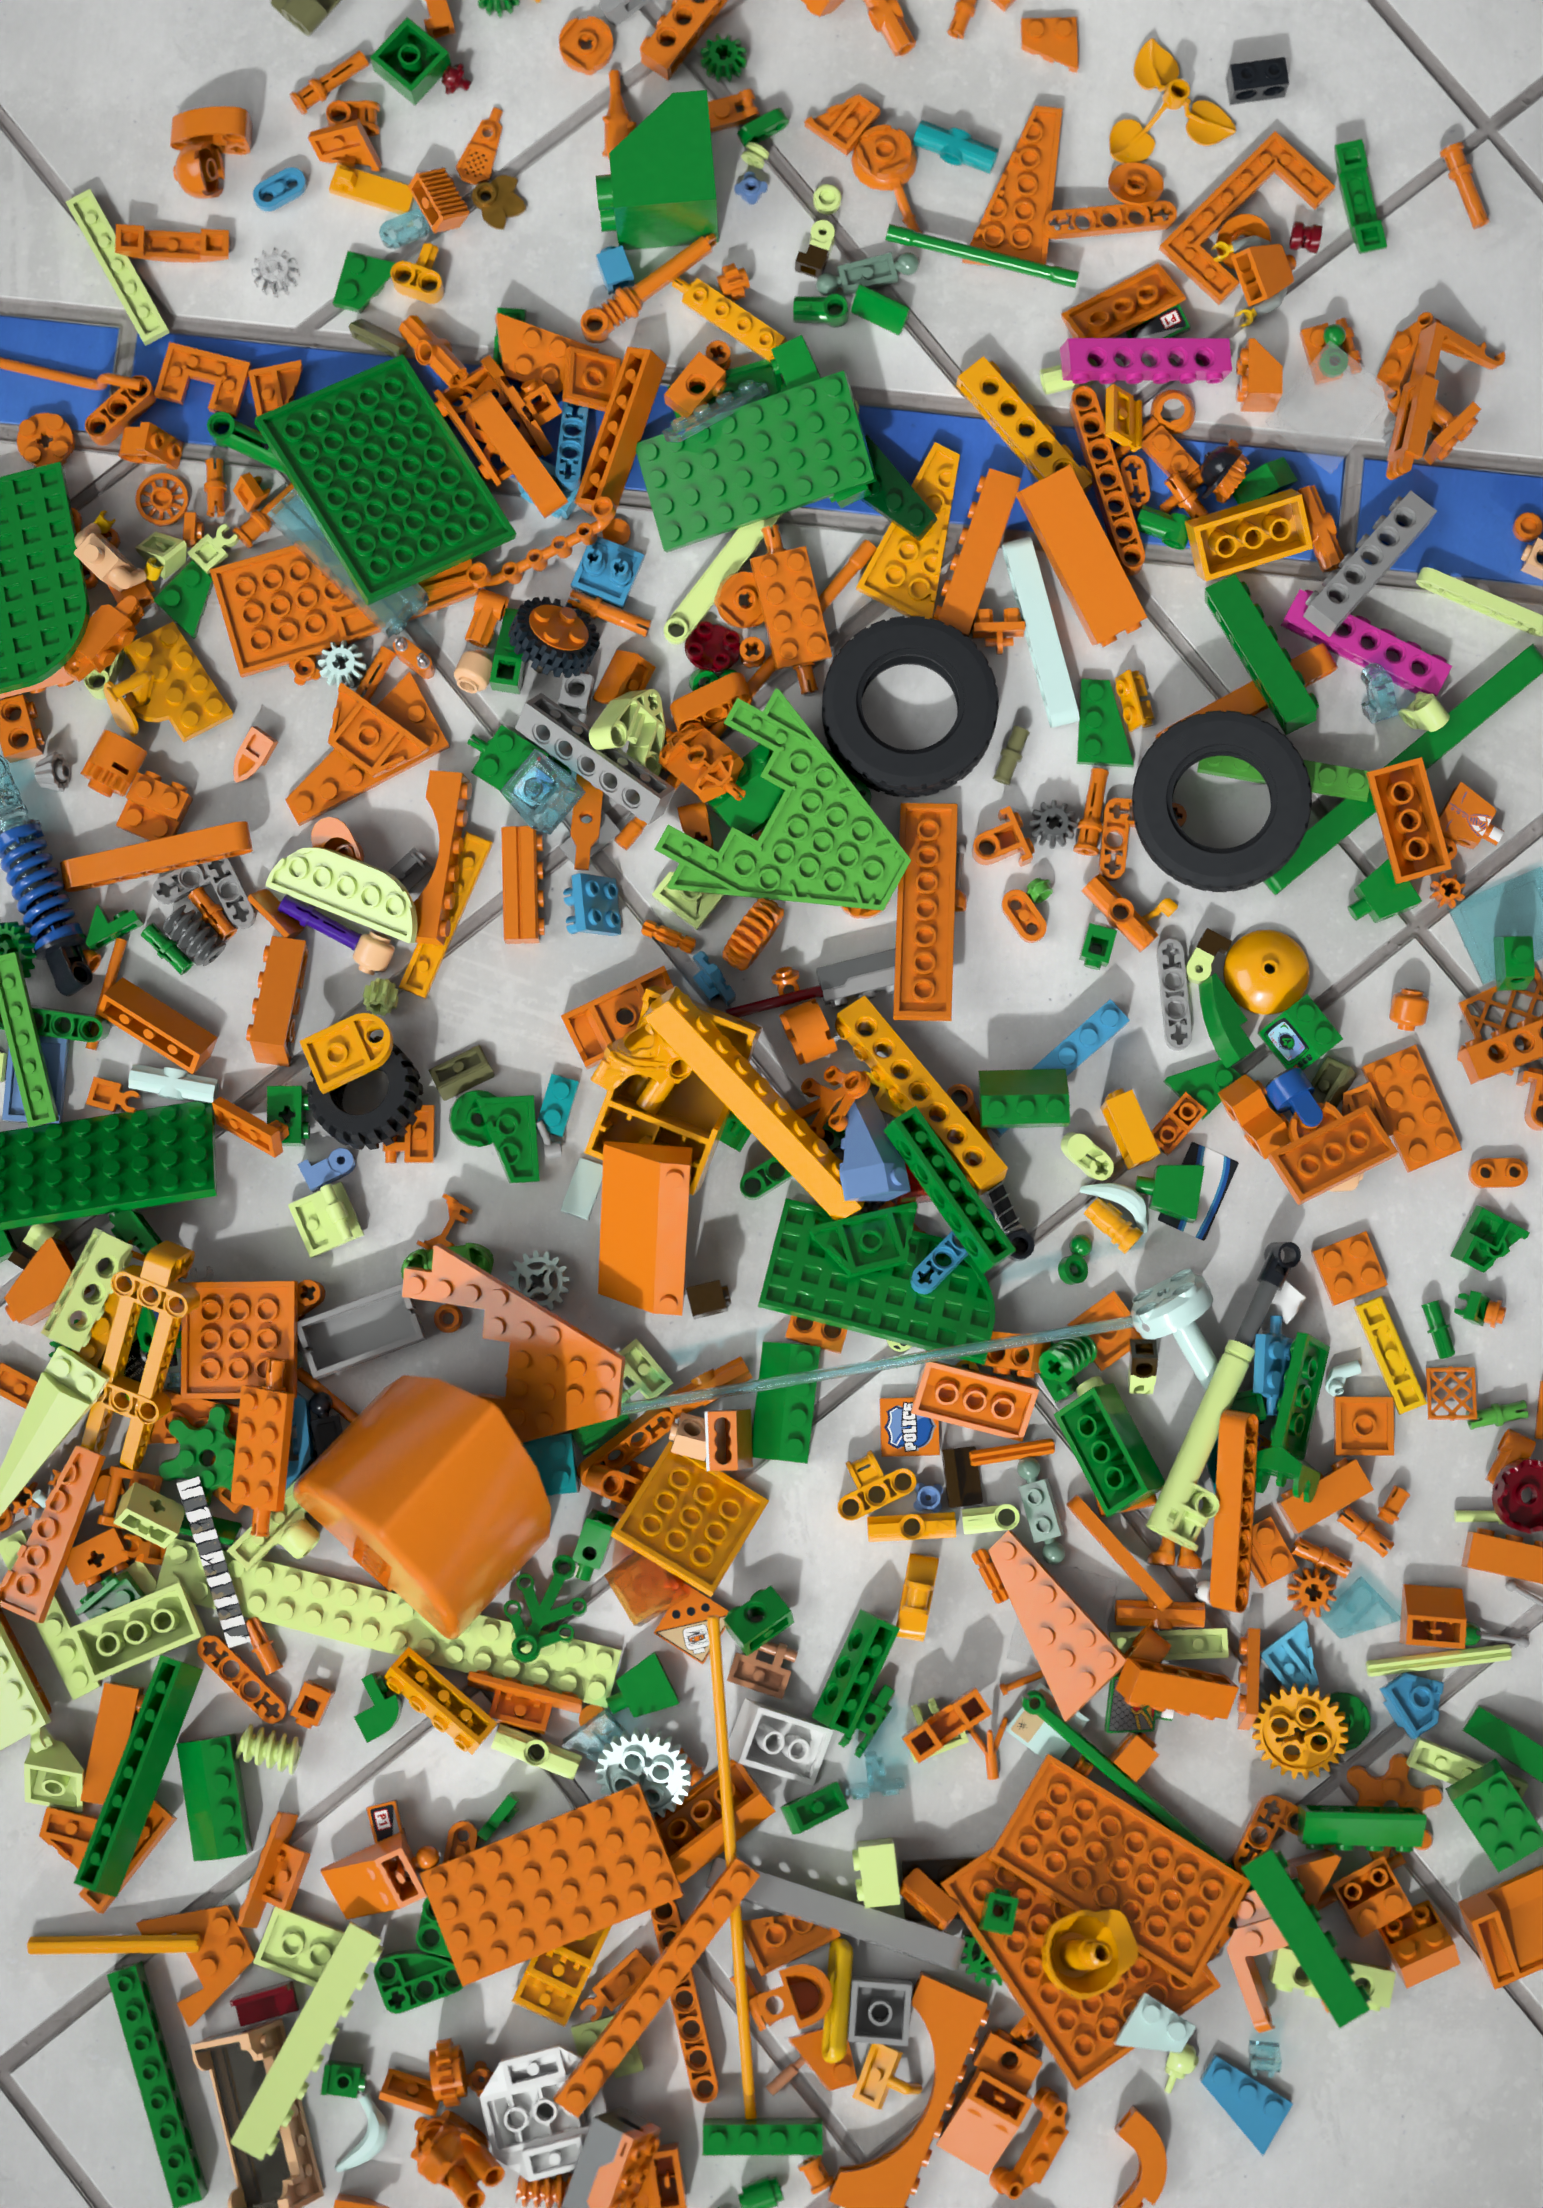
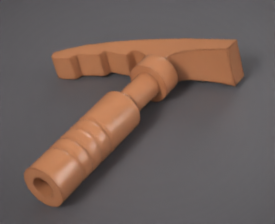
[766,2032,805,2096]

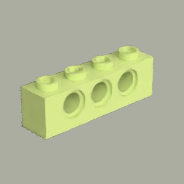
[41,1228,133,1352]
[1268,1946,1396,2011]

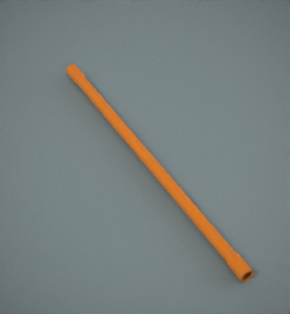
[614,539,877,851]

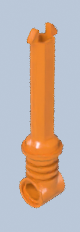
[581,233,717,344]

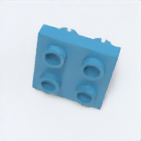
[571,536,645,608]
[563,873,621,936]

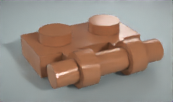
[727,1641,798,1699]

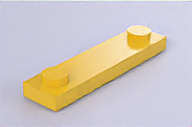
[1353,1296,1427,1415]

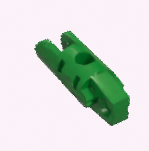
[838,1684,895,1758]

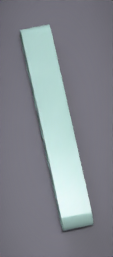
[1002,536,1080,728]

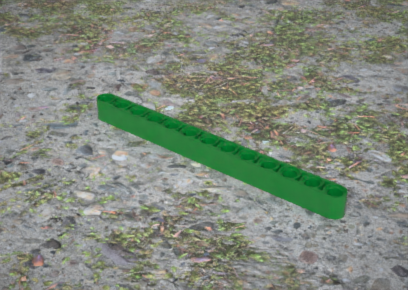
[1263,644,1543,895]

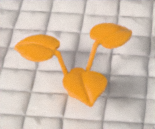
[1109,38,1236,164]

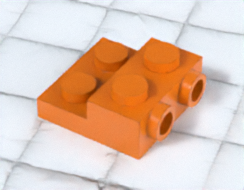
[116,770,193,841]

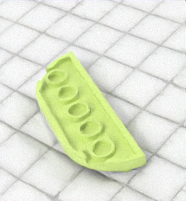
[265,847,418,943]

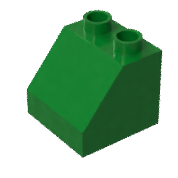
[596,90,719,250]

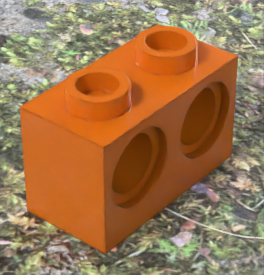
[0,694,45,763]
[785,1315,848,1354]
[982,1331,1051,1378]

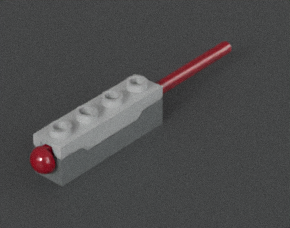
[725,948,896,1018]

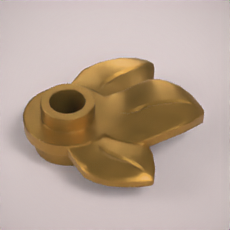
[472,175,526,230]

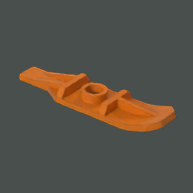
[570,773,603,871]

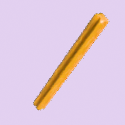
[27,1934,201,1955]

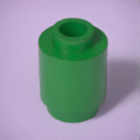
[738,2176,784,2208]

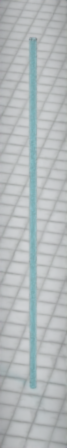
[620,1316,1134,1415]

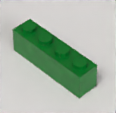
[703,2118,823,2156]

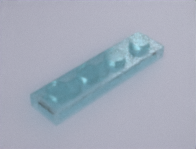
[662,380,770,442]

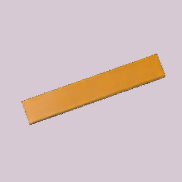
[399,831,493,999]

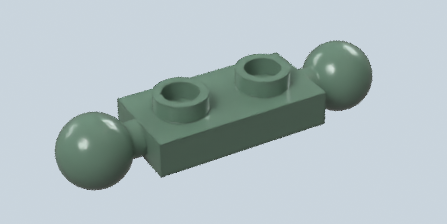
[816,252,919,296]
[1017,1457,1065,1565]

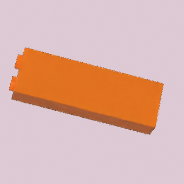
[1015,465,1148,647]

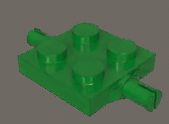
[467,725,551,804]

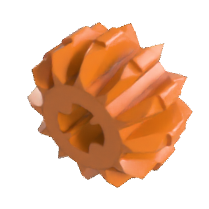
[1287,1568,1337,1617]

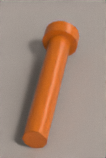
[999,1670,1044,1696]

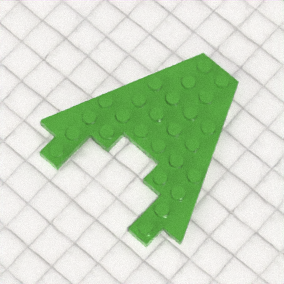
[654,688,911,911]

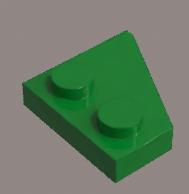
[333,251,395,313]
[1163,1060,1242,1120]

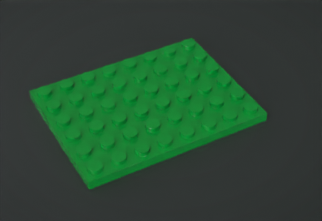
[255,354,516,606]

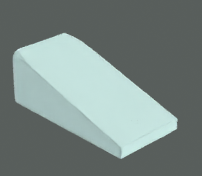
[560,1158,603,1221]

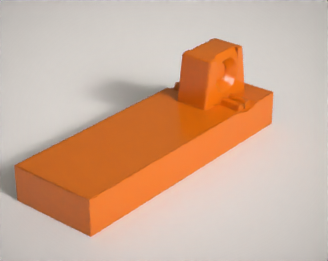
[212,1096,289,1158]

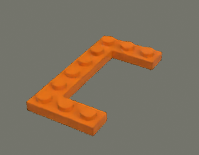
[1159,131,1336,305]

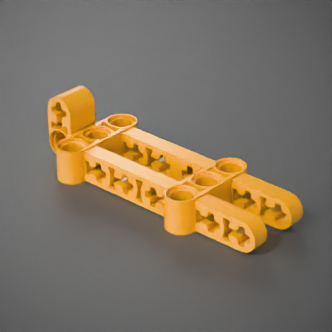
[81,1240,200,1471]

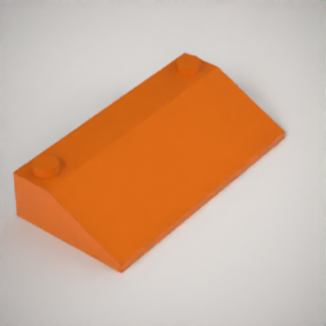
[598,1141,693,1316]
[1458,1865,1543,1990]

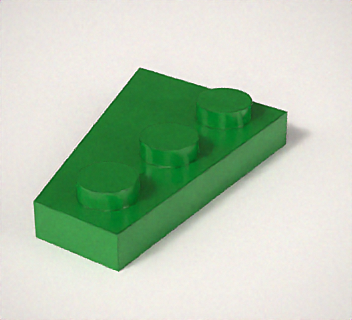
[1076,679,1134,767]

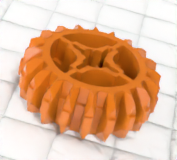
[722,898,784,971]

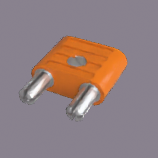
[393,636,435,679]

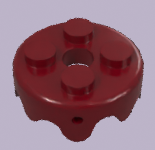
[1492,1458,1543,1534]

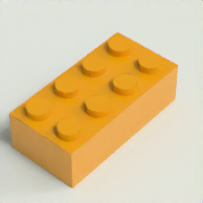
[1185,489,1313,581]

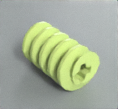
[236,1724,302,1775]

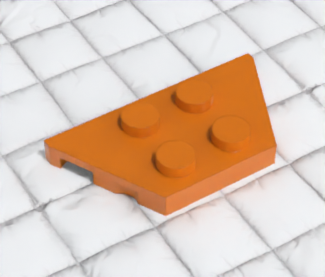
[494,313,599,395]
[328,682,430,778]

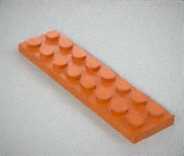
[893,803,958,1021]

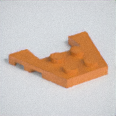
[136,1904,256,2027]

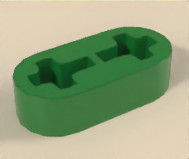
[737,108,790,148]

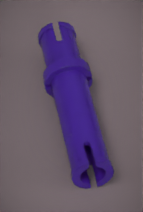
[278,894,362,951]

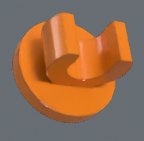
[771,966,800,995]

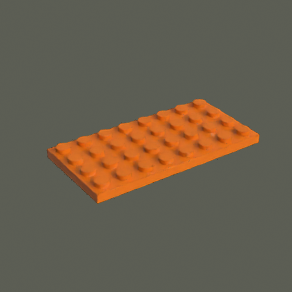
[987,1754,1251,1986]
[419,1782,684,1987]

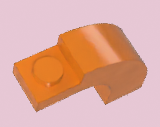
[1113,2106,1167,2208]

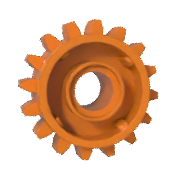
[429,2039,468,2108]

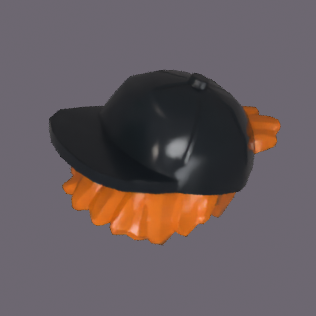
[1200,439,1250,503]

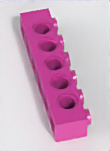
[1060,338,1232,384]
[1280,589,1452,697]

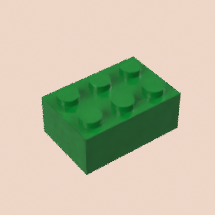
[1446,1758,1543,1873]

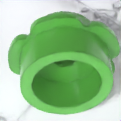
[1026,878,1053,904]

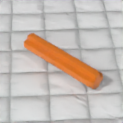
[969,1438,1055,1466]

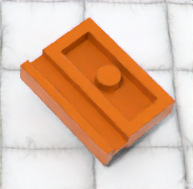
[1250,1516,1299,1588]

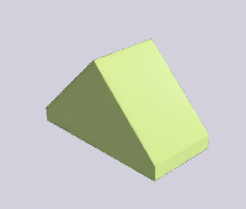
[135,531,187,580]

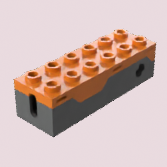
[561,2107,661,2208]

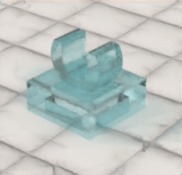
[1248,2040,1282,2078]

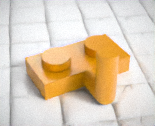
[852,2044,922,2110]

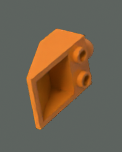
[320,1832,439,1920]

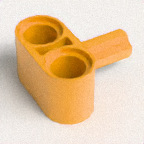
[390,243,445,304]

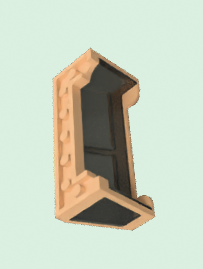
[191,2018,324,2208]

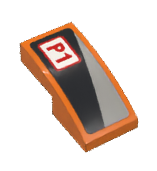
[366,1800,408,1844]

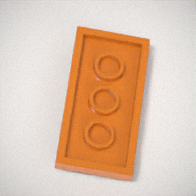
[1361,1045,1462,1173]

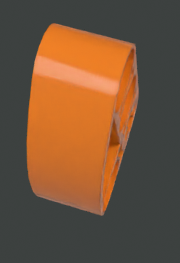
[170,106,252,155]

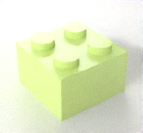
[852,1837,901,1908]

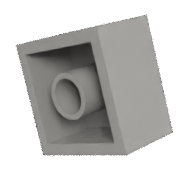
[848,1975,912,2046]

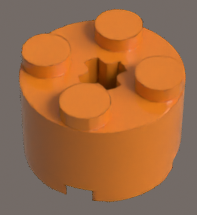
[779,998,838,1065]

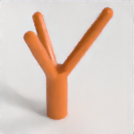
[967,1717,1008,1780]

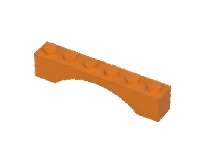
[413,770,472,945]

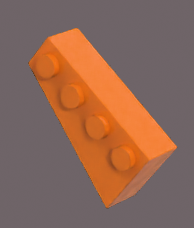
[246,936,309,1067]

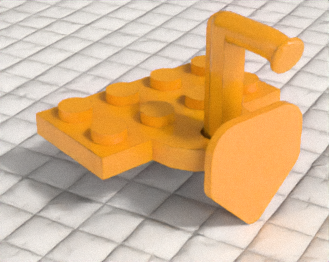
[104,622,233,743]

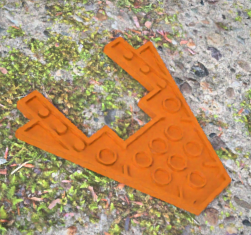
[402,1244,625,1443]

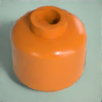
[1389,988,1429,1031]

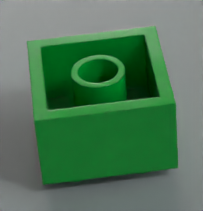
[370,17,452,106]

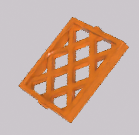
[1426,1366,1477,1421]

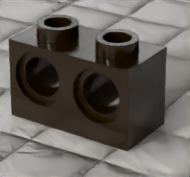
[686,1280,732,1320]

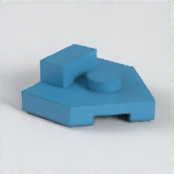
[693,951,736,1006]
[1379,1672,1444,1739]

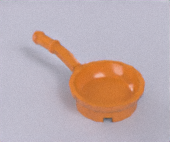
[851,124,923,233]

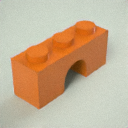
[901,1687,993,1763]

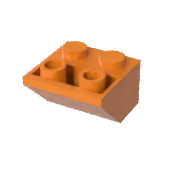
[1236,338,1283,412]
[1399,1584,1467,1649]
[1331,1855,1413,1938]
[1377,1899,1460,1988]

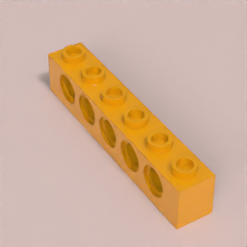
[956,356,1093,494]

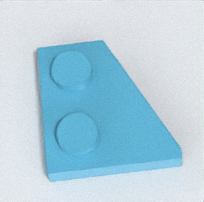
[1260,1620,1319,1692]

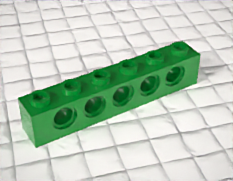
[883,1106,1016,1274]

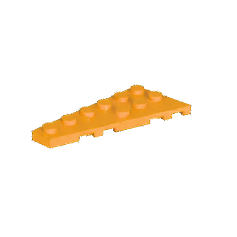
[856,442,960,620]

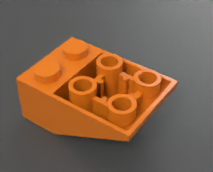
[936,2067,1033,2175]
[636,2142,688,2208]

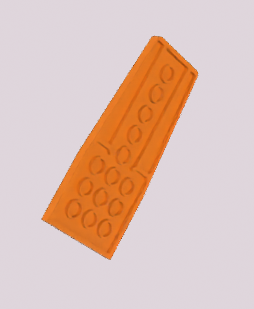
[210,539,480,678]

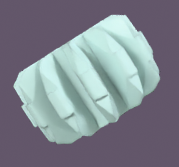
[318,640,367,688]

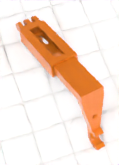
[1386,322,1505,480]

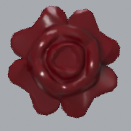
[441,63,471,95]

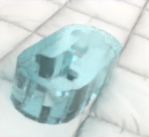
[379,209,431,249]

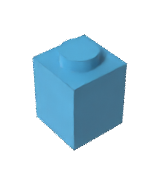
[596,246,635,295]

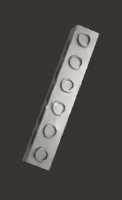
[1303,490,1437,637]
[515,693,675,824]

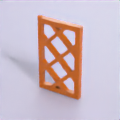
[1458,968,1543,1041]

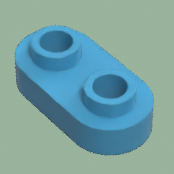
[253,167,307,212]

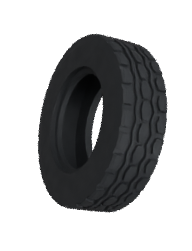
[822,615,999,797]
[1132,710,1312,892]

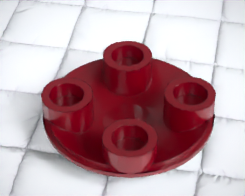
[685,621,740,672]

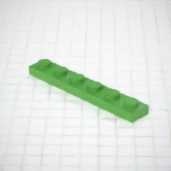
[1197,756,1370,802]
[0,952,59,1127]

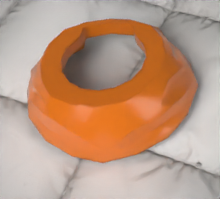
[1150,389,1196,434]

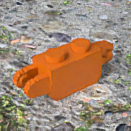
[64,595,145,682]

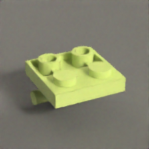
[288,1182,364,1258]

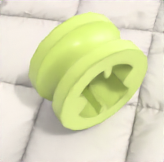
[741,142,769,169]

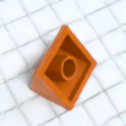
[1287,1849,1341,1907]

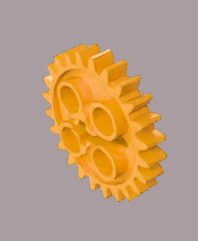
[1252,1683,1349,1780]

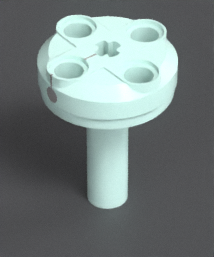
[1130,1269,1218,1392]

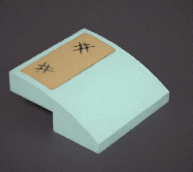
[1005,1683,1090,1761]

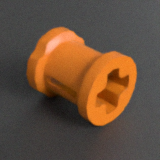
[705,340,731,370]
[740,637,765,668]
[797,2155,834,2194]

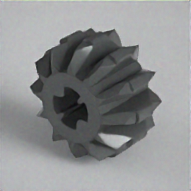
[1029,800,1078,849]

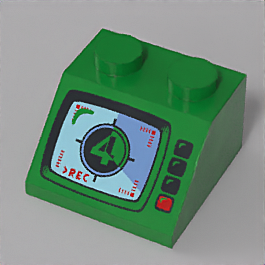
[1257,994,1343,1070]

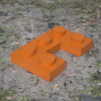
[154,342,252,418]

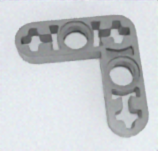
[152,858,256,929]

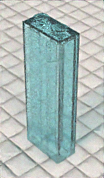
[267,488,429,638]

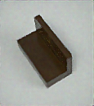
[941,1446,983,1508]

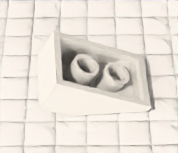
[729,1698,834,1786]

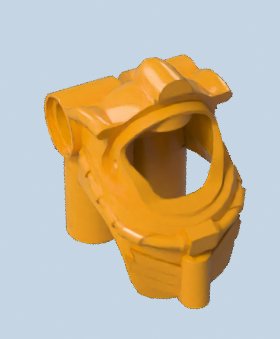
[590,1016,692,1115]

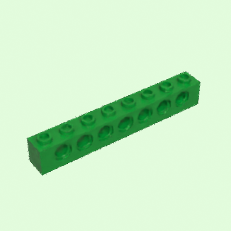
[107,1961,209,2208]

